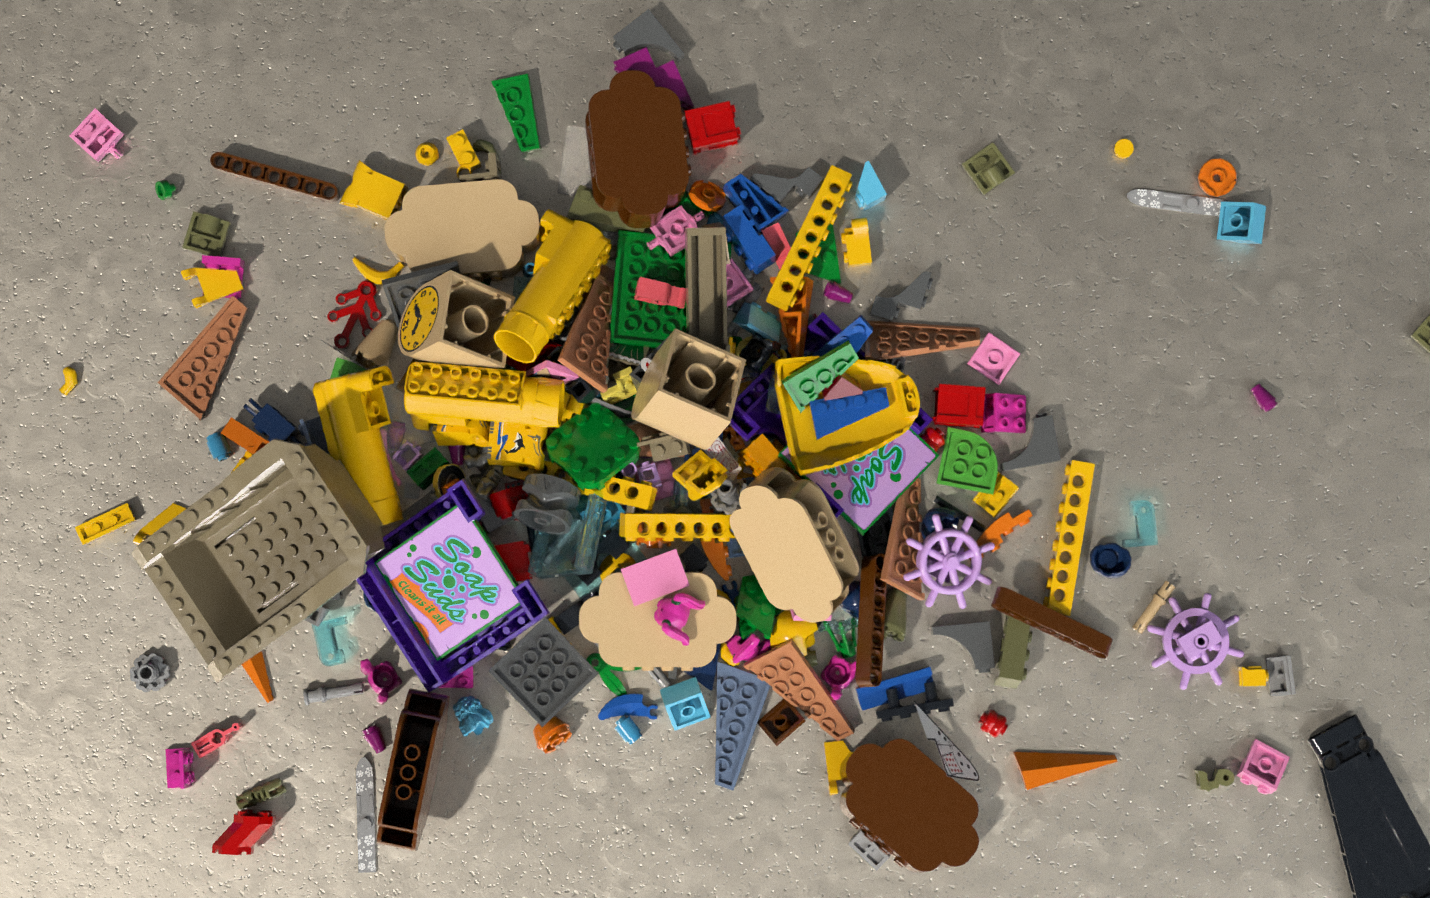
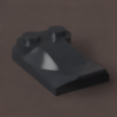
[857,507,893,558]

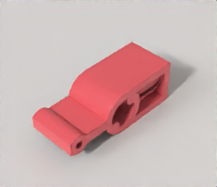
[761,222,797,272]
[634,277,686,309]
[191,722,243,758]

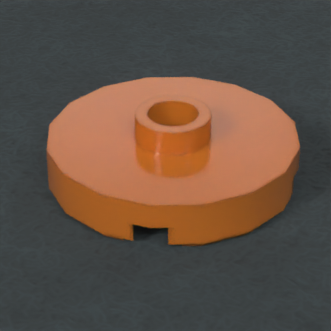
[1198,158,1236,197]
[689,180,726,212]

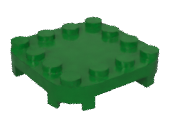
[546,403,641,490]

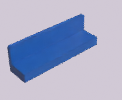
[855,667,933,710]

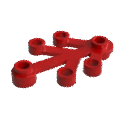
[327,280,382,349]

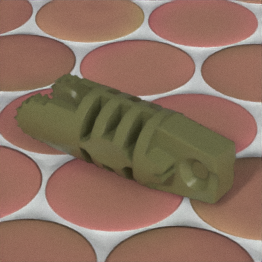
[236,778,287,810]

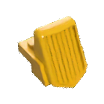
[672,449,728,501]

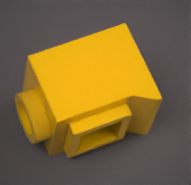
[1238,666,1269,686]

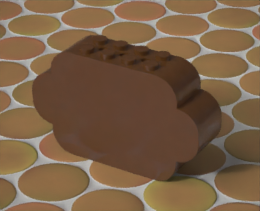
[585,70,691,228]
[377,688,450,852]
[840,739,979,873]

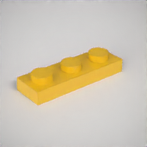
[75,503,136,545]

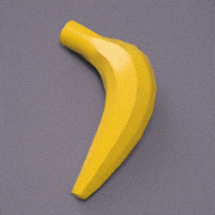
[352,257,404,284]

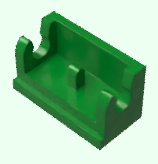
[406,447,451,491]

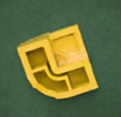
[770,610,818,656]

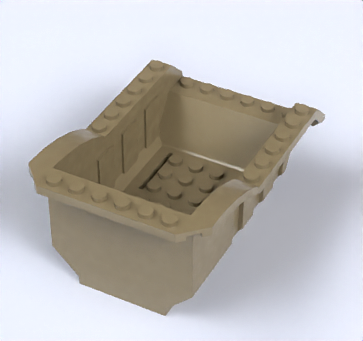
[131,439,384,684]

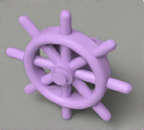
[903,514,995,609]
[1147,593,1244,690]

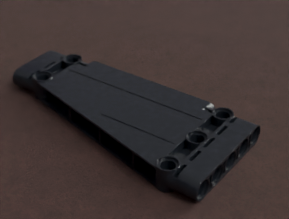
[1307,714,1430,898]

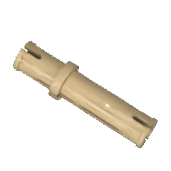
[1132,580,1176,634]

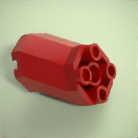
[212,809,275,855]

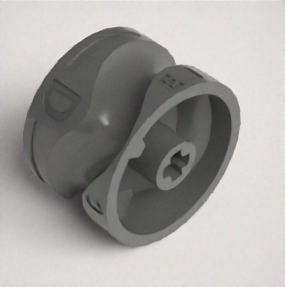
[514,474,581,535]

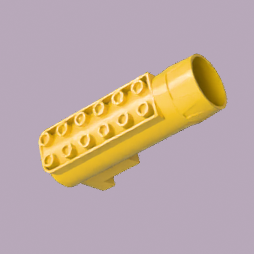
[494,209,612,363]
[404,362,565,431]
[313,366,403,525]

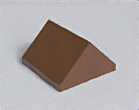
[757,699,806,746]

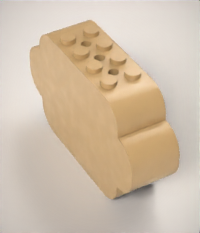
[385,179,541,283]
[730,467,859,623]
[579,572,736,671]

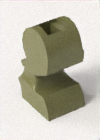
[1194,768,1234,792]

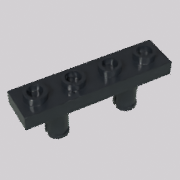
[875,681,954,722]

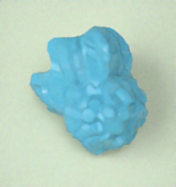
[453,696,493,737]

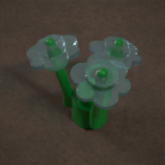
[818,617,858,658]

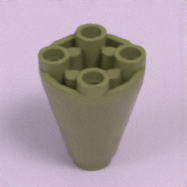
[884,586,907,642]

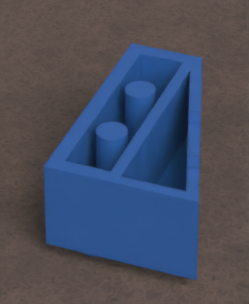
[722,174,789,234]
[723,204,776,275]

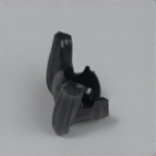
[739,333,782,378]

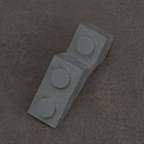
[750,167,824,204]
[869,271,933,322]

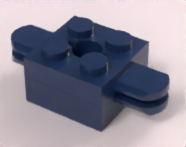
[243,398,305,447]

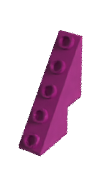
[613,47,694,111]

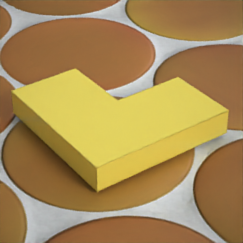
[600,367,637,405]

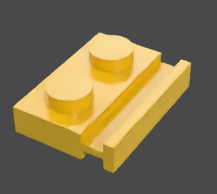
[973,472,1019,518]

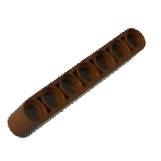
[210,152,340,203]
[855,554,887,688]
[991,587,1113,659]

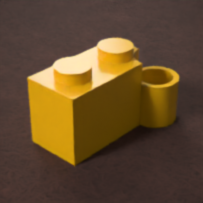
[446,129,482,179]
[841,217,872,268]
[562,392,585,423]

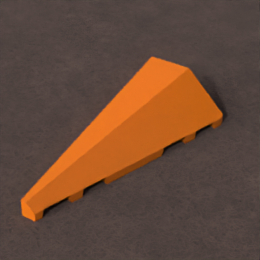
[770,277,814,358]
[242,651,274,703]
[1013,752,1118,790]

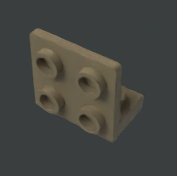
[459,153,502,182]
[637,432,691,462]

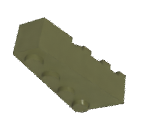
[566,185,645,233]
[994,615,1032,689]

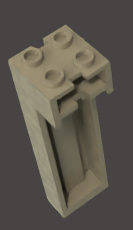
[685,227,730,352]

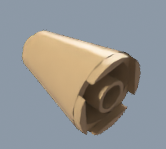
[351,319,398,369]

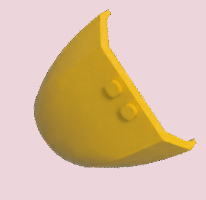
[775,356,920,476]

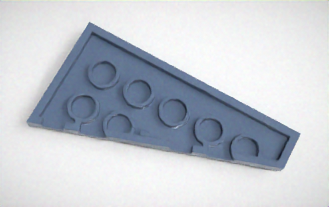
[715,661,770,790]

